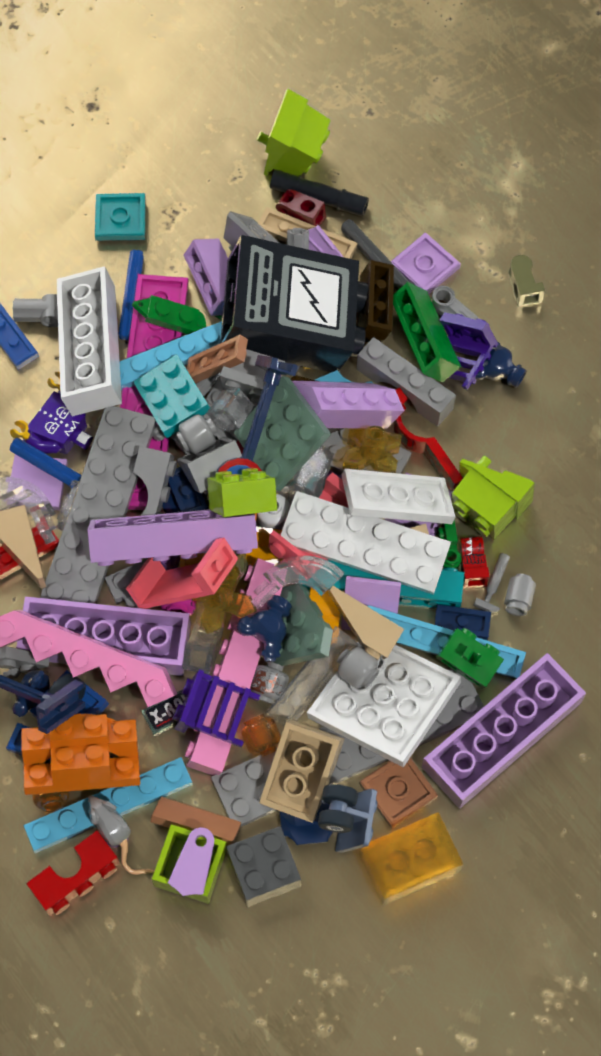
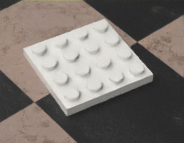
[307,641,461,767]

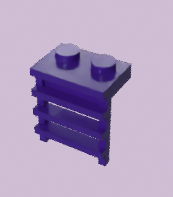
[440,312,498,390]
[172,669,260,747]

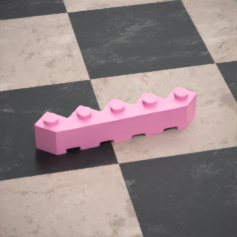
[0,610,177,707]

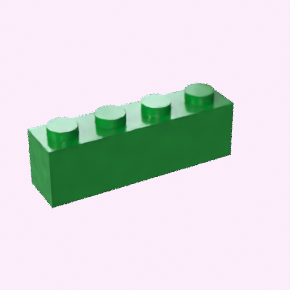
[393,282,461,382]

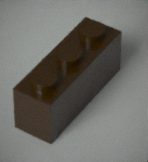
[358,260,394,343]

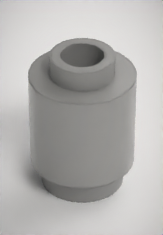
[504,574,536,616]

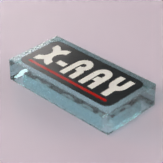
[141,689,186,737]

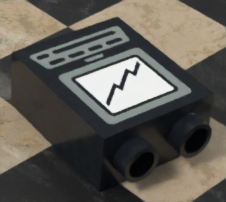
[220,235,368,372]

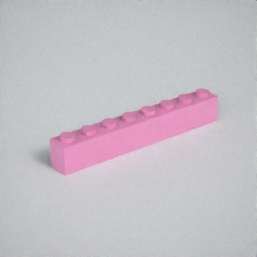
[184,558,289,776]

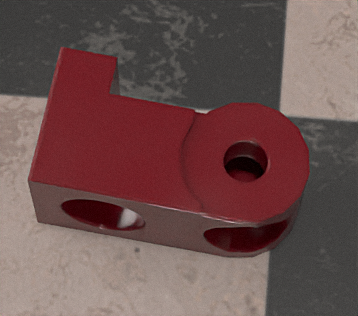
[276,189,326,226]

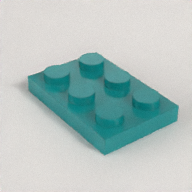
[133,354,212,438]

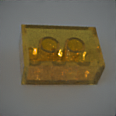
[359,812,463,906]

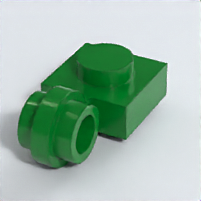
[438,520,462,569]

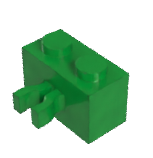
[436,628,504,689]

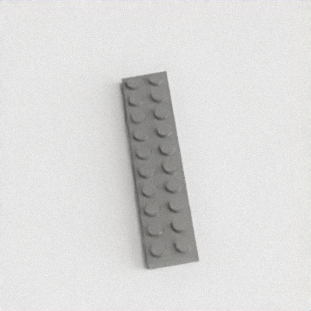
[211,669,484,827]

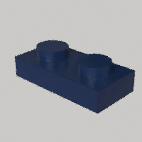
[434,604,491,641]

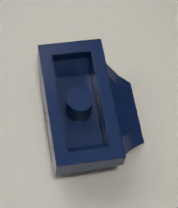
[162,467,209,514]
[279,800,333,845]

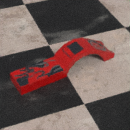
[394,388,463,491]

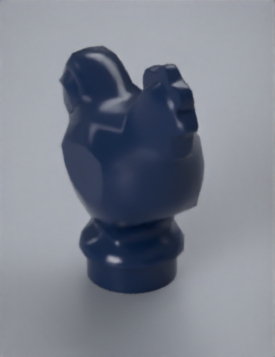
[470,337,527,388]
[236,595,292,662]
[12,669,50,717]

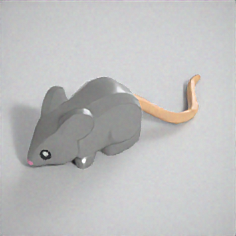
[88,796,155,875]

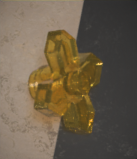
[342,426,402,473]
[191,563,257,634]

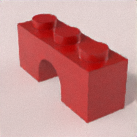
[26,831,120,917]

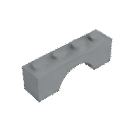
[357,337,456,427]
[133,446,177,559]

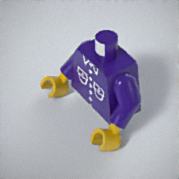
[10,371,93,454]

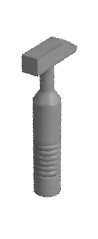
[473,553,510,613]

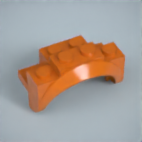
[21,714,140,795]

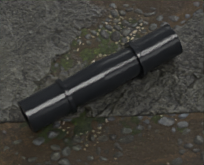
[270,169,369,217]

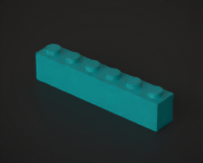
[299,560,464,609]

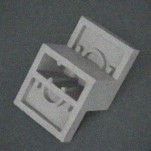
[220,349,287,406]

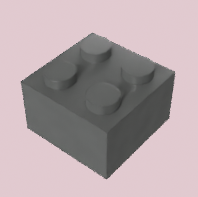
[226,826,301,907]

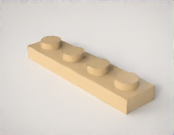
[258,207,357,259]

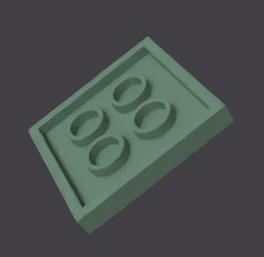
[234,376,331,491]

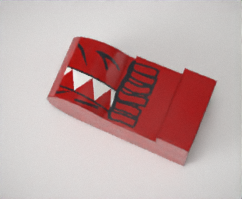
[459,536,490,589]

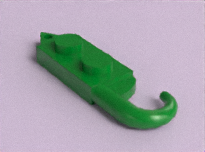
[132,295,222,334]

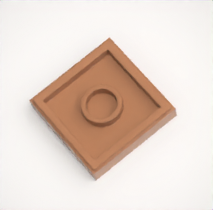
[359,758,438,829]

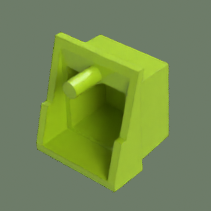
[257,89,331,176]
[452,455,535,540]

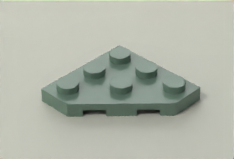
[267,583,333,666]

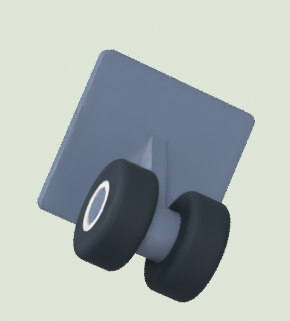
[318,784,377,853]

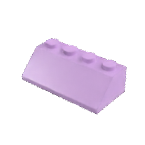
[292,381,404,429]

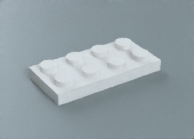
[342,469,455,524]

